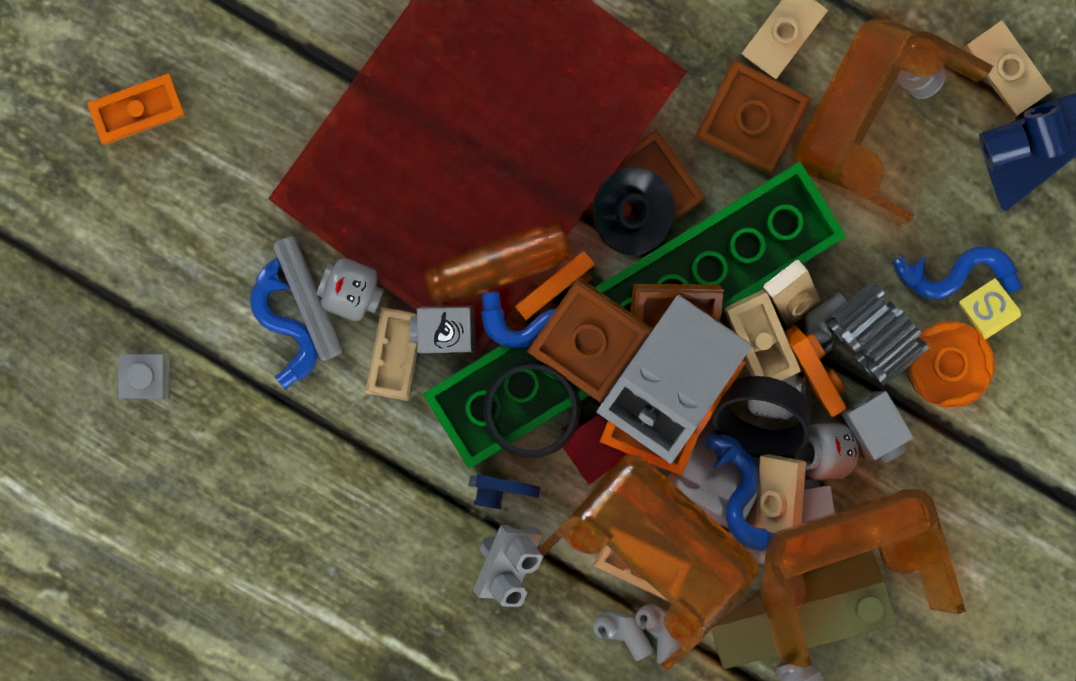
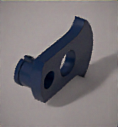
[468,475,540,510]

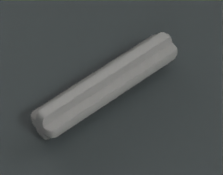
[274,236,343,361]

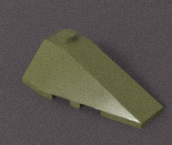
[711,536,897,669]

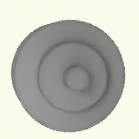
[897,50,946,99]

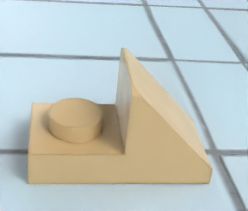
[723,290,801,381]

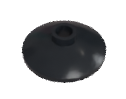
[593,167,675,255]

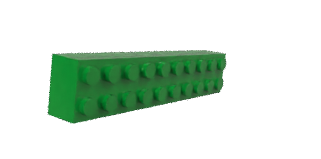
[423,161,847,469]

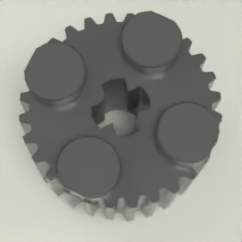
[826,281,930,386]

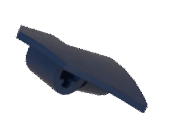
[979,93,1076,211]

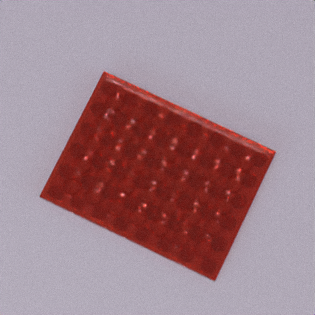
[268,0,688,356]

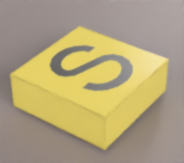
[959,278,1021,340]

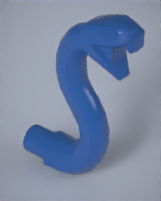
[892,246,1023,299]
[250,258,318,390]
[481,292,556,349]
[706,434,783,552]

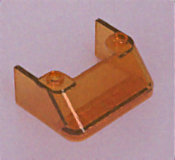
[793,19,993,227]
[538,454,758,670]
[761,489,966,668]

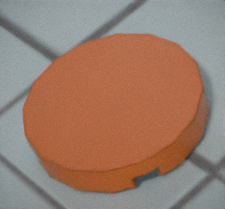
[907,321,995,407]

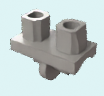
[473,525,543,607]

